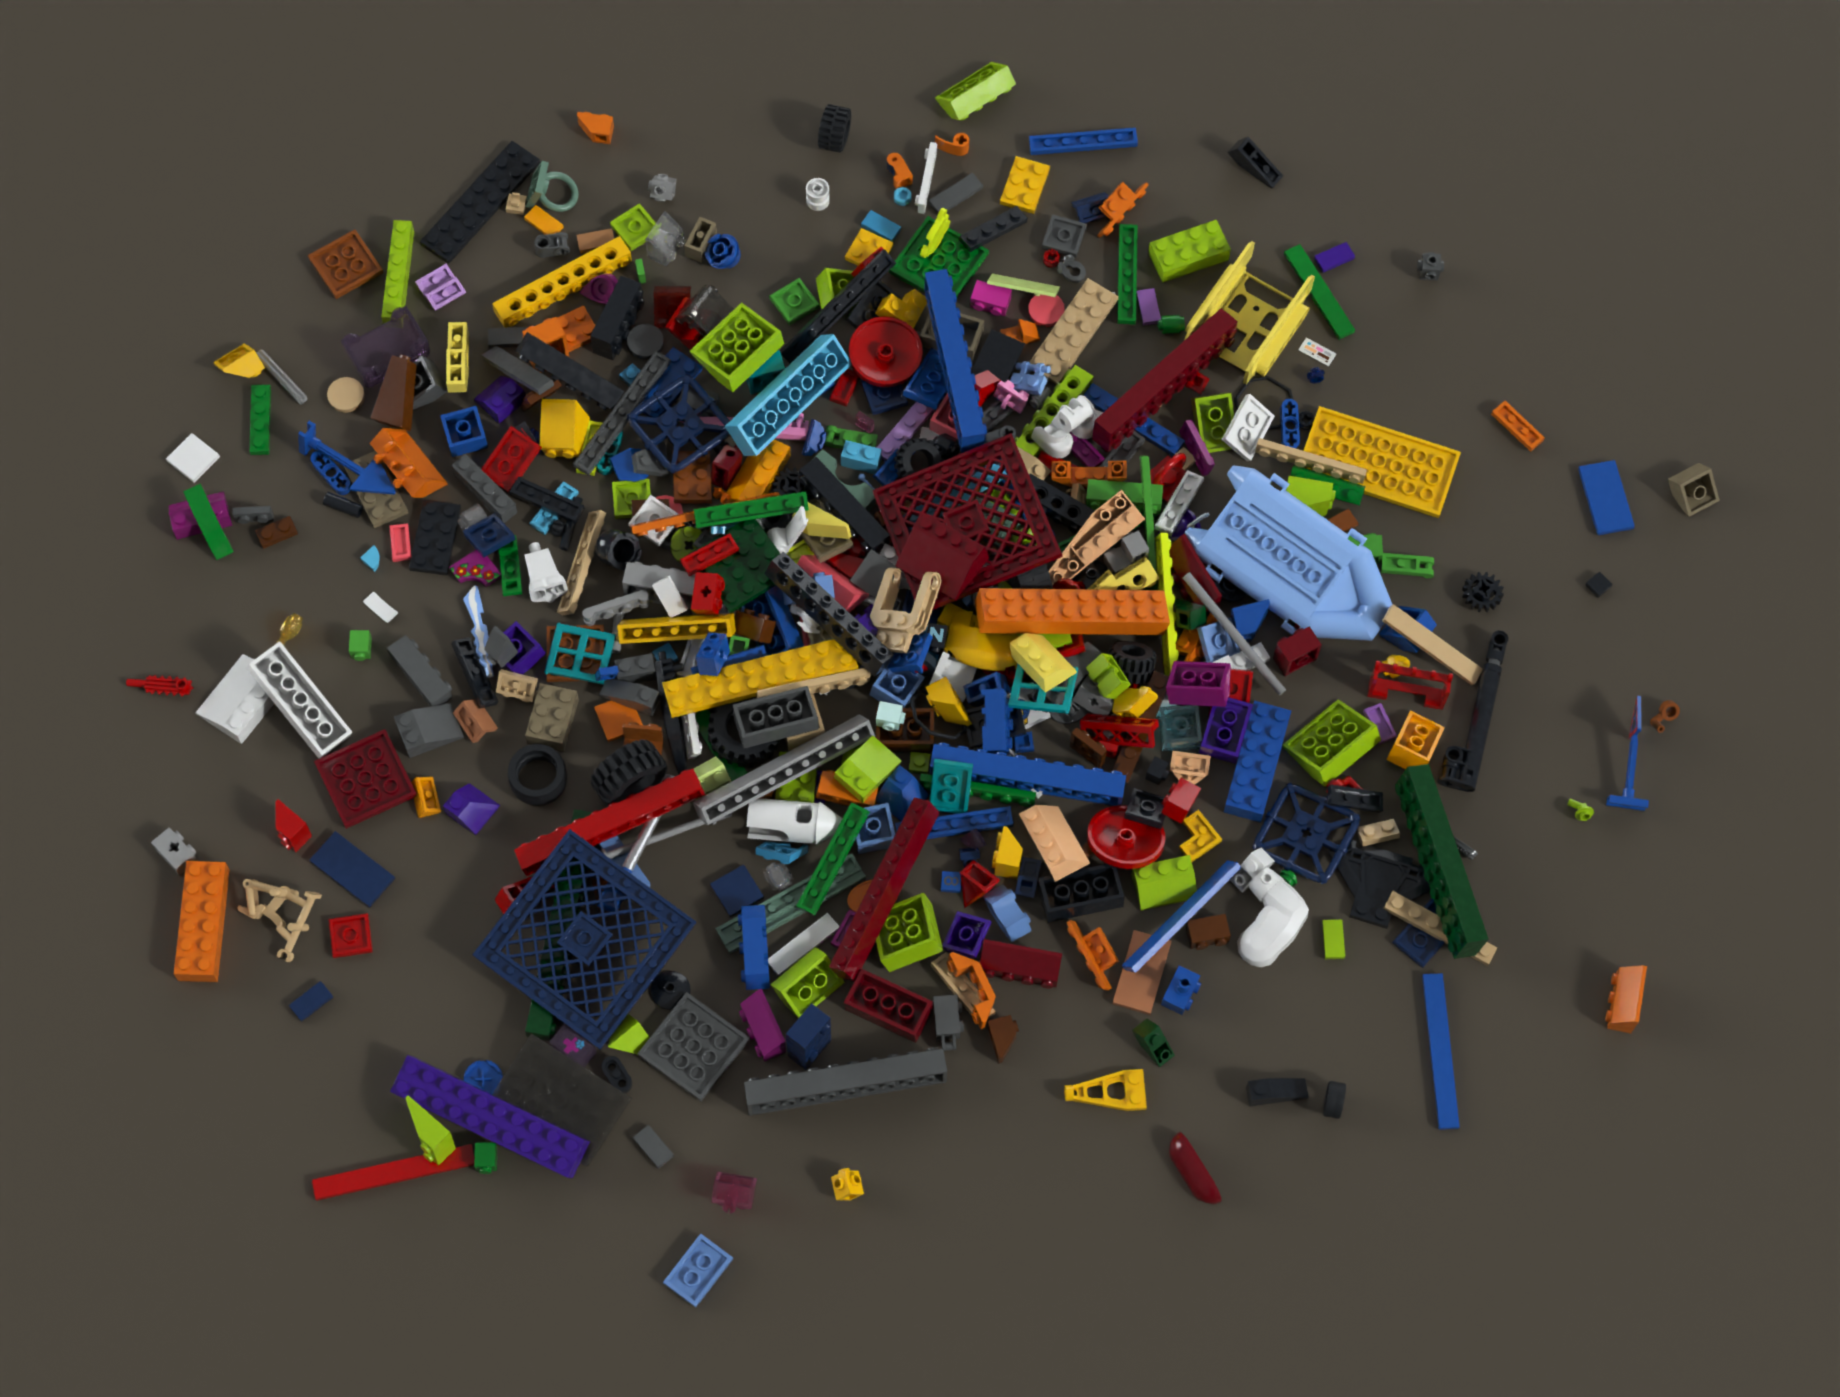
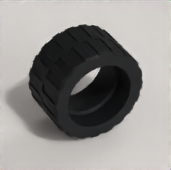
[1002,543,1053,589]

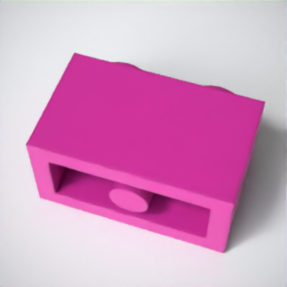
[970,280,1012,316]

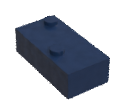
[786,1003,831,1070]

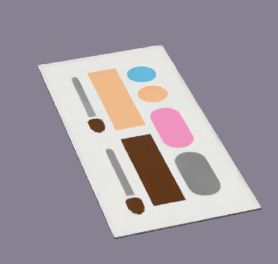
[1299,338,1336,366]

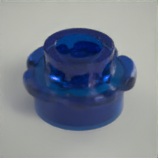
[1307,367,1325,384]

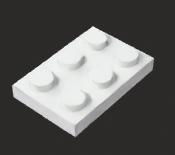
[1221,394,1275,461]

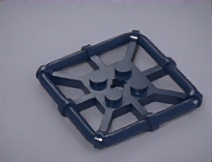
[627,374,730,474]
[1252,783,1361,884]

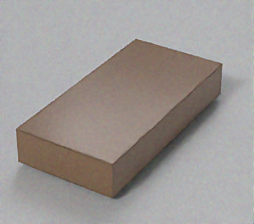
[576,228,614,254]

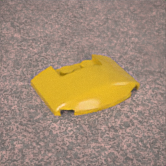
[944,611,1020,671]

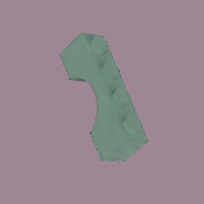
[812,449,877,512]

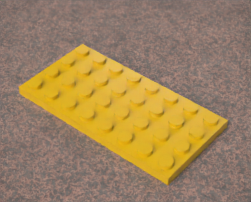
[1303,406,1461,518]

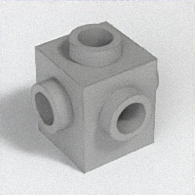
[648,174,677,201]

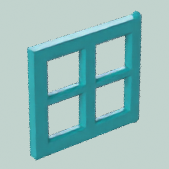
[544,622,616,684]
[1008,664,1078,714]

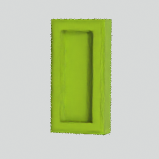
[1322,919,1345,960]

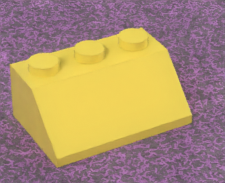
[1010,633,1077,693]

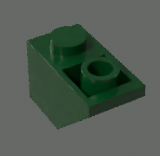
[1175,599,1207,630]
[1132,1018,1175,1067]

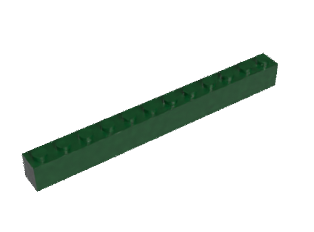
[525,809,596,1041]

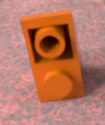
[577,112,614,144]

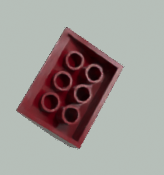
[895,513,989,602]

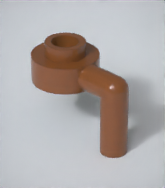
[1650,700,1680,733]

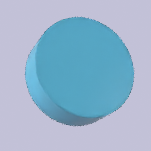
[894,187,912,206]

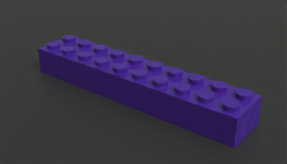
[390,1055,590,1178]

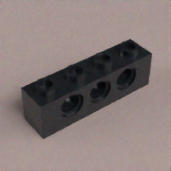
[1017,473,1095,534]

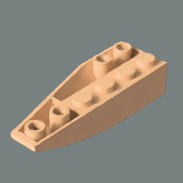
[1049,490,1145,585]

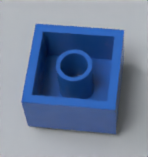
[440,406,488,457]

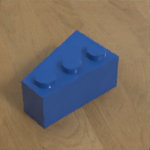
[981,689,1013,755]

